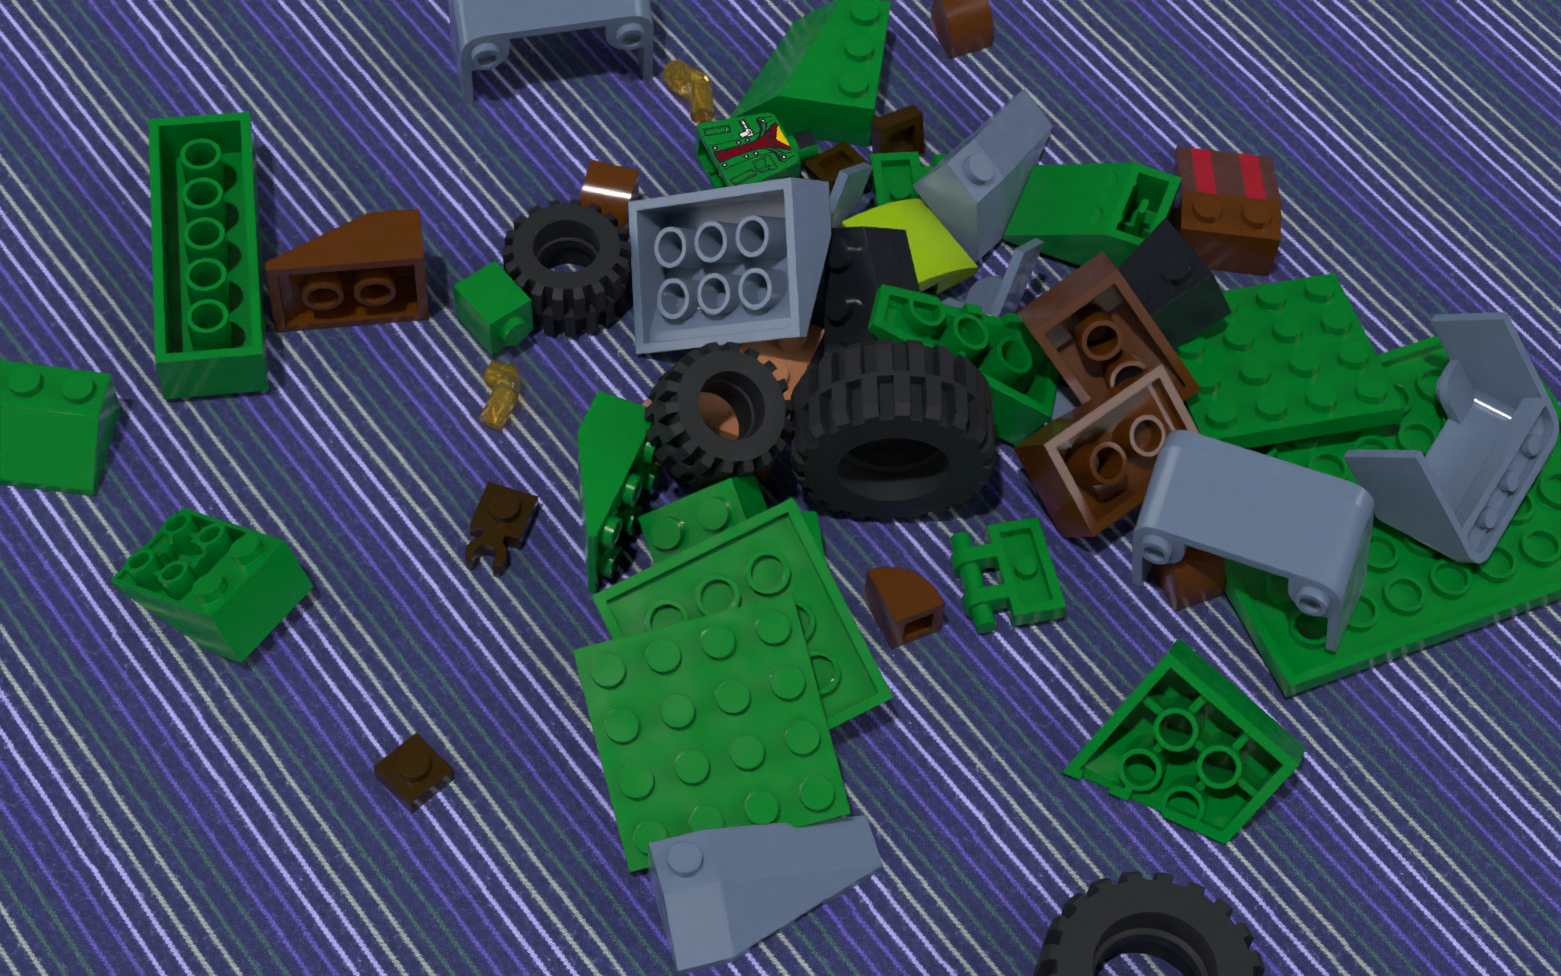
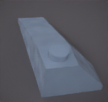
[912,89,1053,263]
[648,815,883,976]

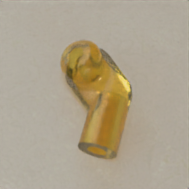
[663,60,714,124]
[479,360,520,431]

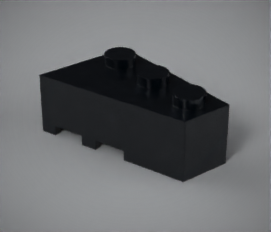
[1117,217,1232,350]
[824,226,920,356]

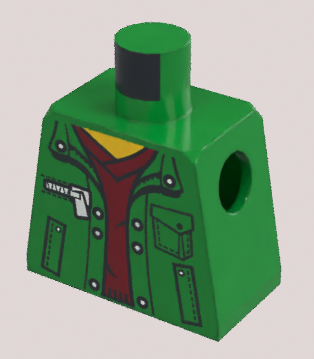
[695,112,818,189]

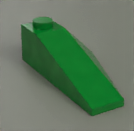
[868,284,1059,446]

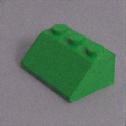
[0,360,120,497]

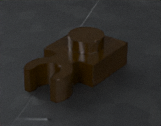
[465,482,539,578]

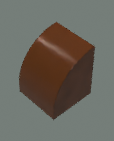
[929,0,993,59]
[580,160,639,233]
[1151,546,1226,612]
[863,567,945,649]

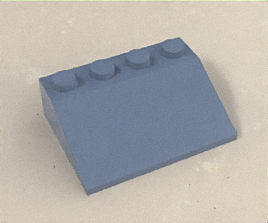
[628,177,832,354]

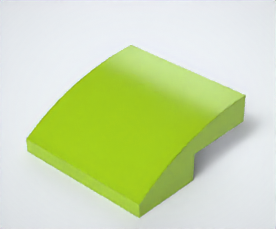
[841,198,978,294]

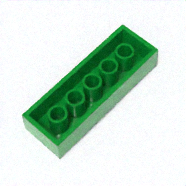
[148,112,269,399]

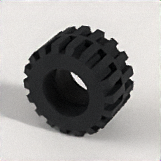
[503,199,632,337]
[644,342,794,487]

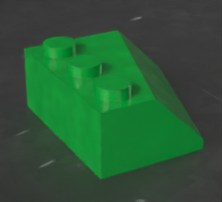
[729,0,891,147]
[1062,637,1306,844]

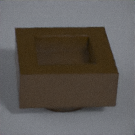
[871,104,924,155]
[804,141,873,196]
[373,732,455,814]

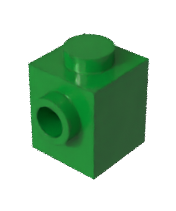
[453,261,533,355]

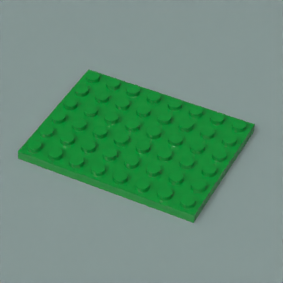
[1223,335,1561,697]

